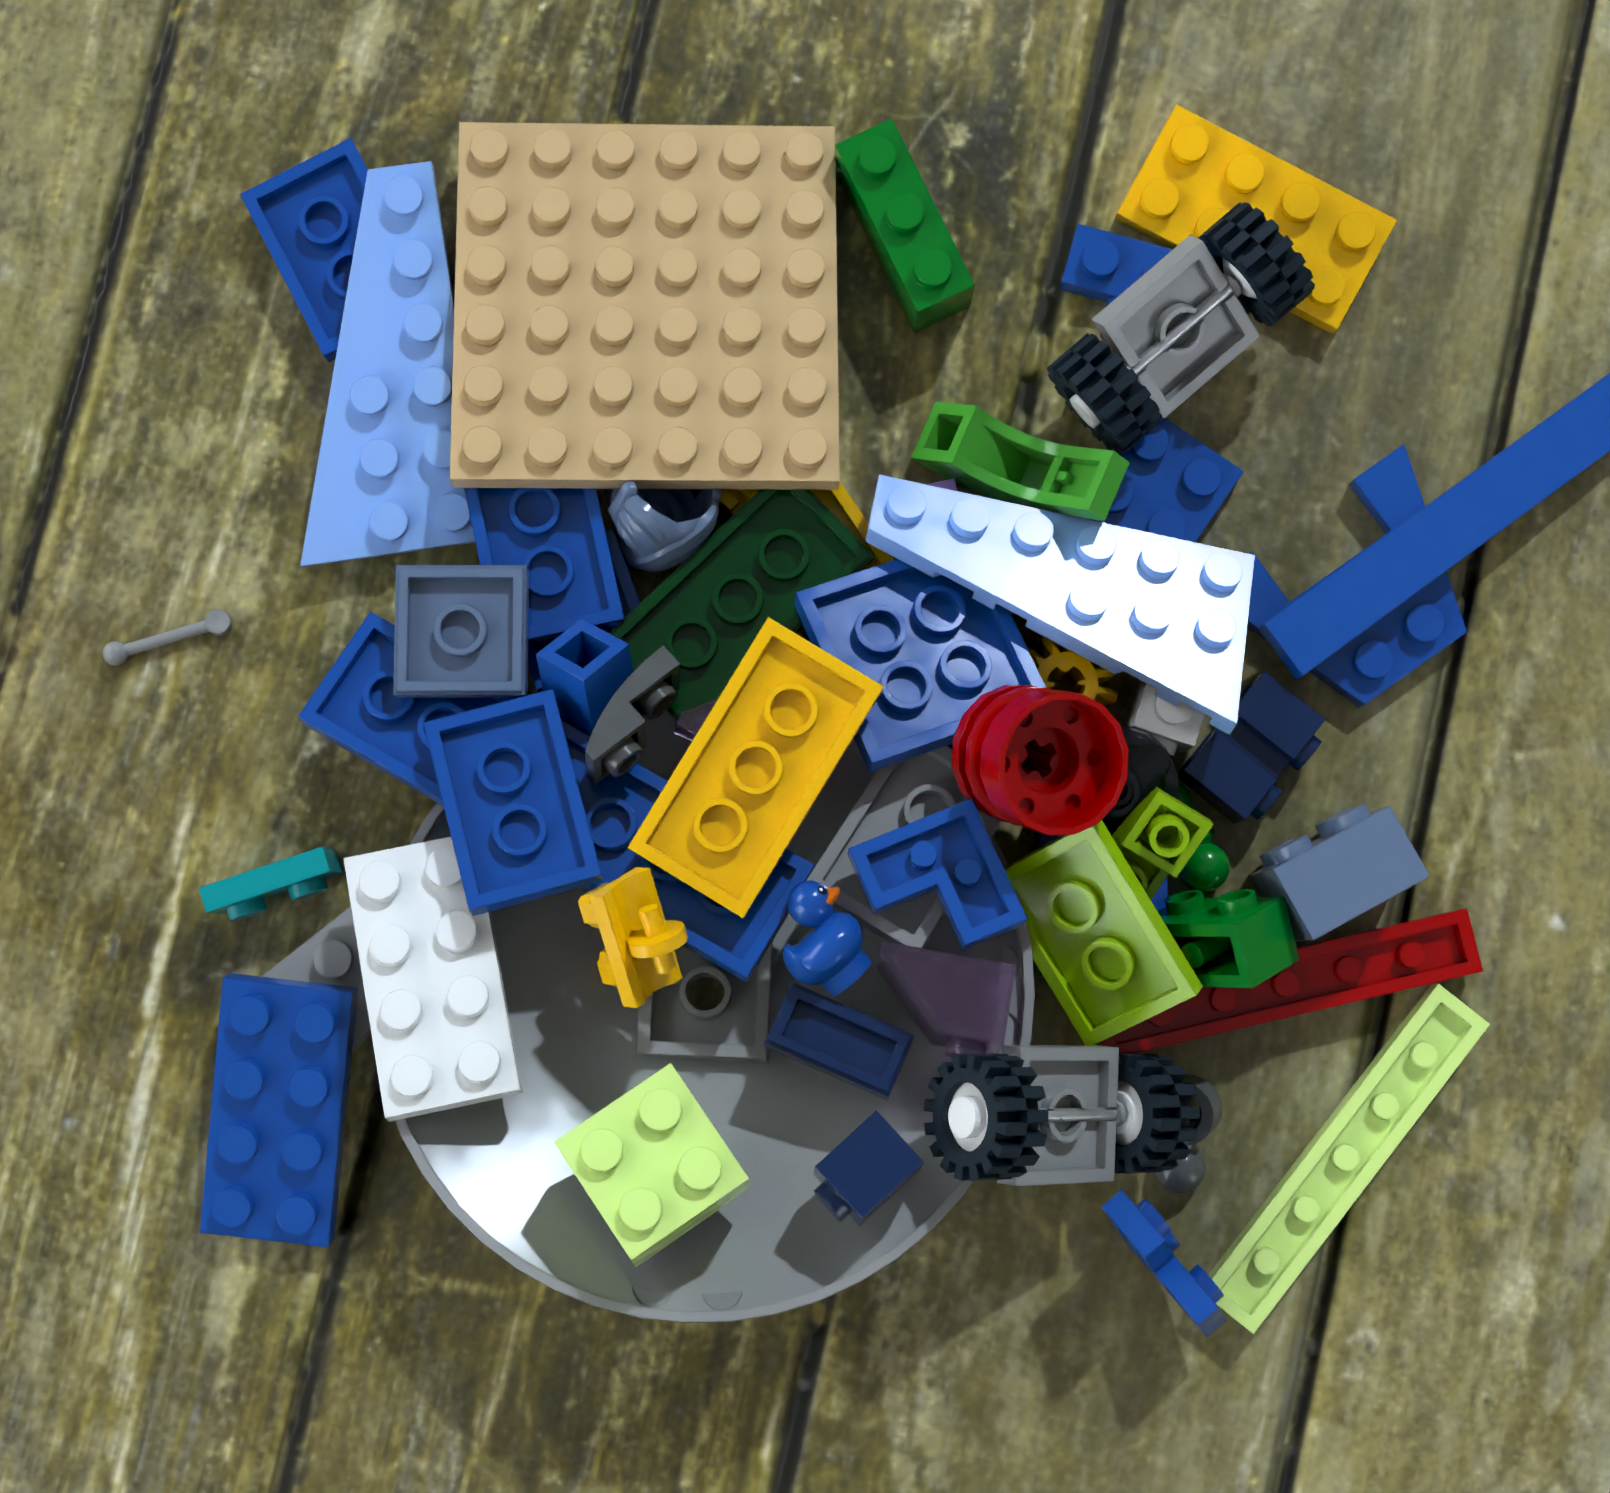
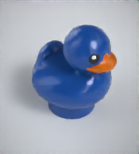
[783,880,872,996]

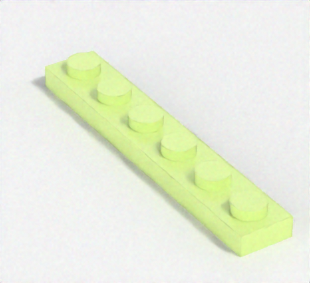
[1208,983,1490,1334]

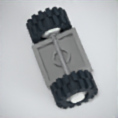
[1047,202,1315,456]
[924,1045,1200,1186]

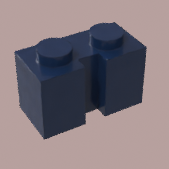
[1178,671,1326,823]

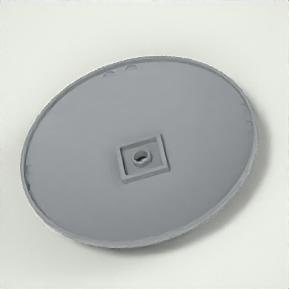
[395,711,1035,1323]

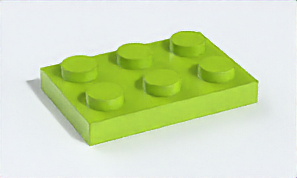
[1004,820,1203,1045]

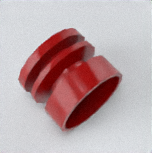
[952,685,1129,835]

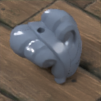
[605,482,722,573]

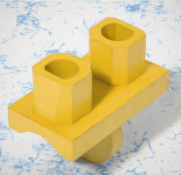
[578,867,688,1008]

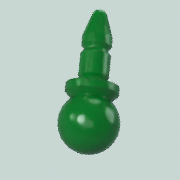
[1179,780,1230,892]

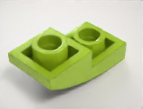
[1112,787,1214,900]

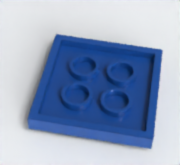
[794,559,1046,773]

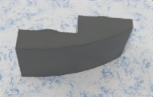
[585,645,680,786]

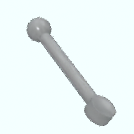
[103,609,233,666]

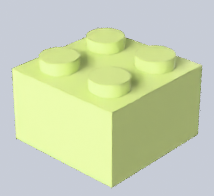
[554,1063,750,1267]

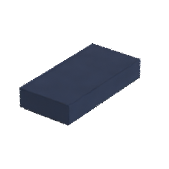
[764,982,915,1101]

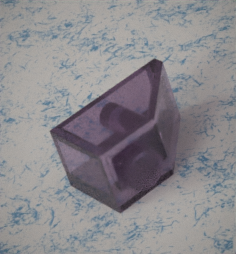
[877,941,1016,1058]

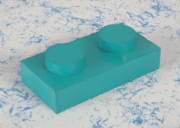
[198,846,343,922]

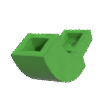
[911,401,1130,521]

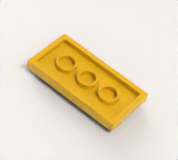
[1115,104,1397,335]
[627,617,884,918]

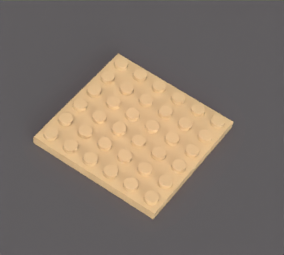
[450,122,840,490]

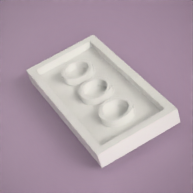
[343,836,523,1122]

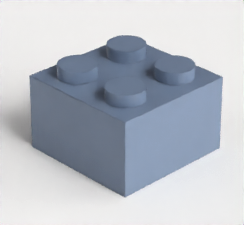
[1248,803,1430,941]

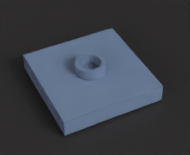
[393,565,529,698]

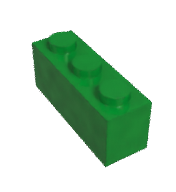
[835,118,975,333]

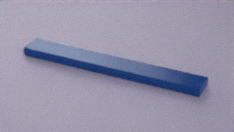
[1257,373,1610,680]

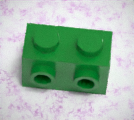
[1158,889,1300,988]

